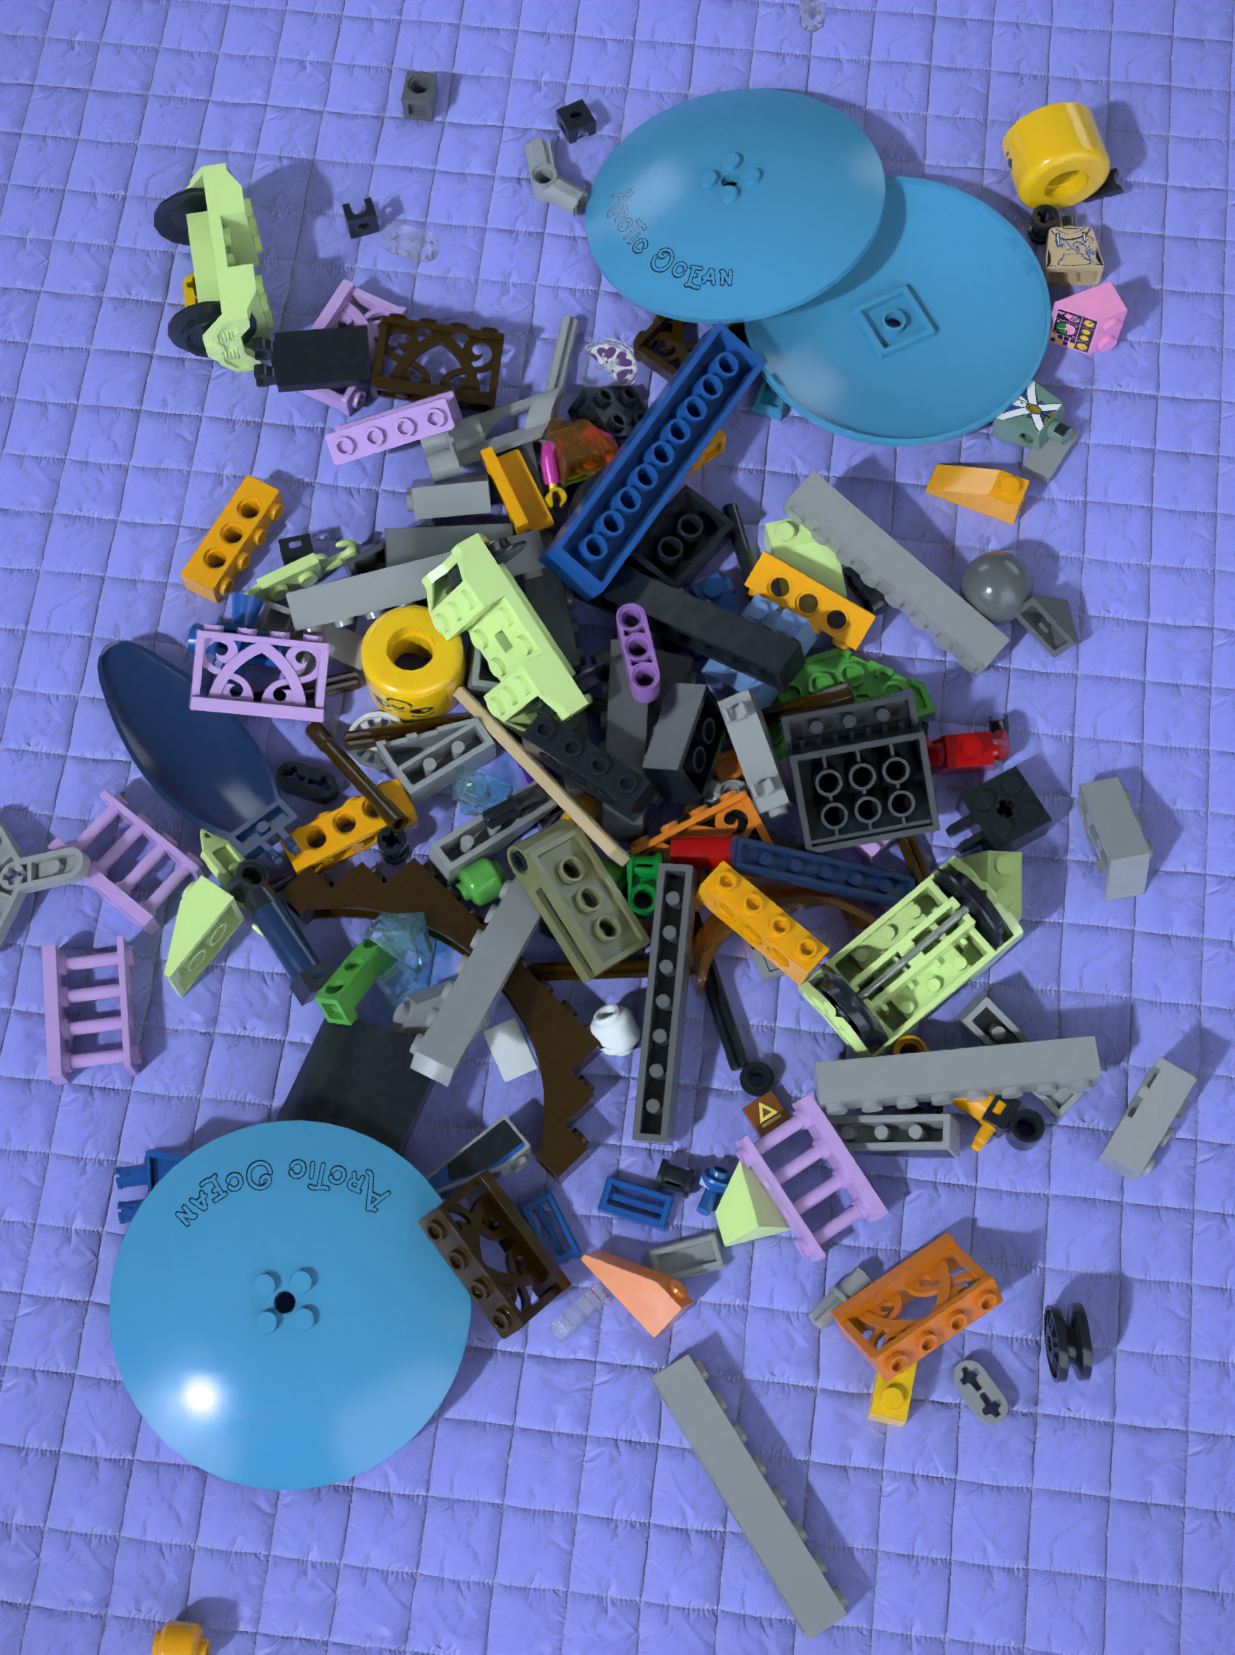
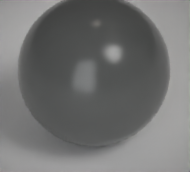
[960,551,1033,624]

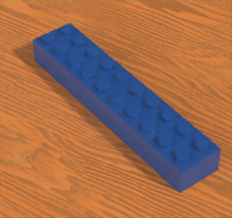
[538,321,766,602]

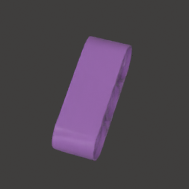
[616,603,660,703]

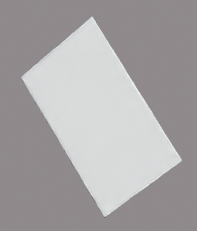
[482,1018,538,1083]

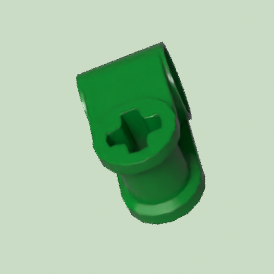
[627,852,662,918]

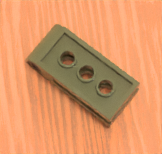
[507,819,651,984]

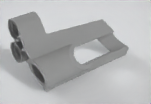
[420,385,566,483]

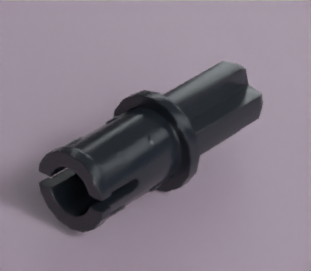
[482,783,548,829]

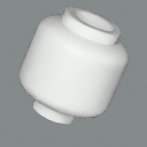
[590,1004,641,1056]

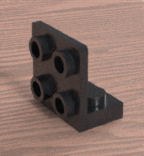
[567,385,646,460]

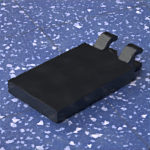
[252,325,372,393]

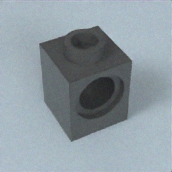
[401,71,439,121]

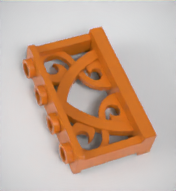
[627,789,773,910]
[831,1232,1003,1382]

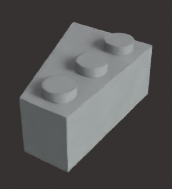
[375,717,496,807]
[1077,777,1154,902]
[1097,1056,1197,1182]

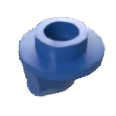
[697,1165,731,1216]

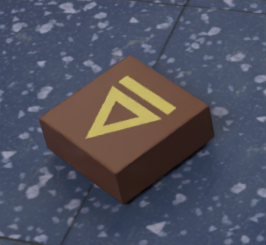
[742,1090,790,1138]

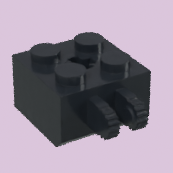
[945,766,1052,854]

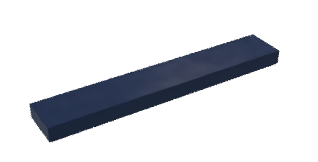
[729,836,916,908]

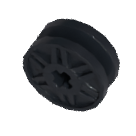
[1044,1302,1093,1383]

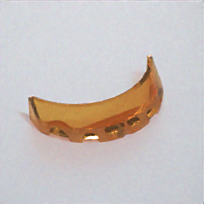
[689,882,878,995]

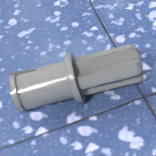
[808,1267,872,1329]

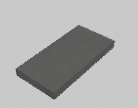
[384,523,515,579]

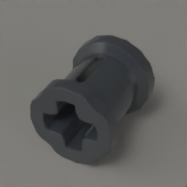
[1028,204,1059,245]
[377,826,410,865]
[654,1158,697,1199]

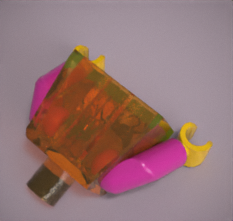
[541,417,619,509]

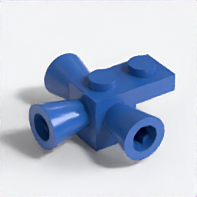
[188,593,291,695]

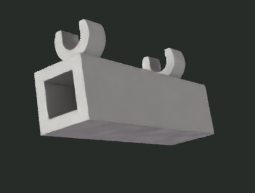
[718,690,796,819]

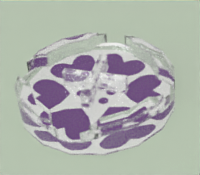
[577,338,638,387]

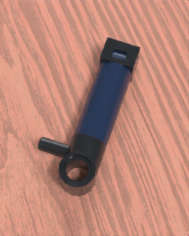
[228,859,335,1006]

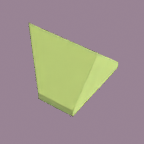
[715,1161,791,1247]

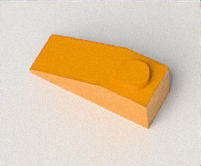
[925,464,1030,525]

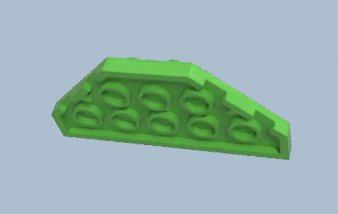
[768,647,936,761]

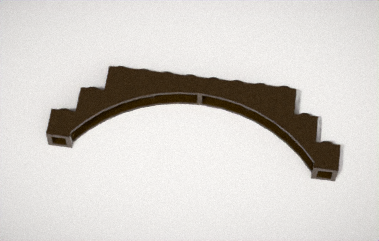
[280,857,602,1185]

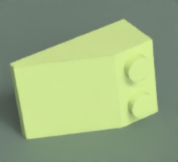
[763,518,848,615]
[164,875,245,998]

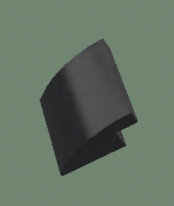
[779,689,940,854]
[276,1018,436,1156]

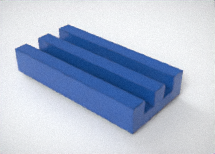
[597,1176,675,1232]
[519,1191,582,1266]

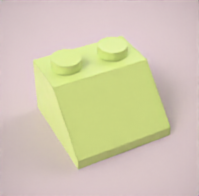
[959,850,1022,923]

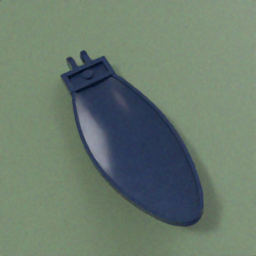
[97,641,302,868]

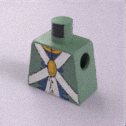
[993,379,1073,450]

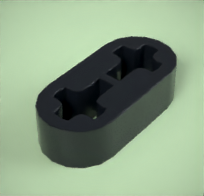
[842,566,888,617]
[277,761,339,804]

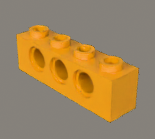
[180,475,284,604]
[744,551,876,650]
[279,778,419,876]
[695,861,830,986]

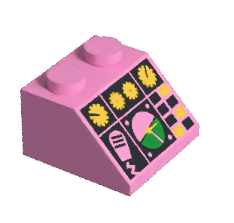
[1048,281,1128,355]

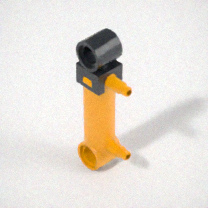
[891,1035,1045,1152]

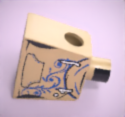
[1042,215,1104,286]

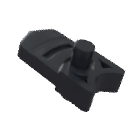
[1083,168,1123,203]

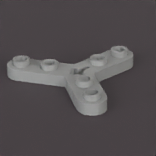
[0,818,91,948]

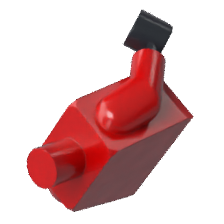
[920,714,1010,775]

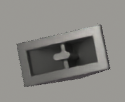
[1016,594,1078,658]

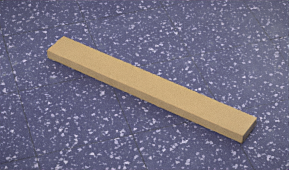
[453,686,631,867]

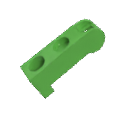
[314,939,396,1025]

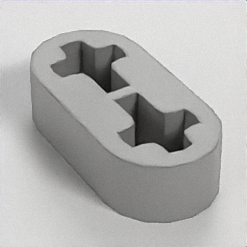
[952,1360,1008,1426]

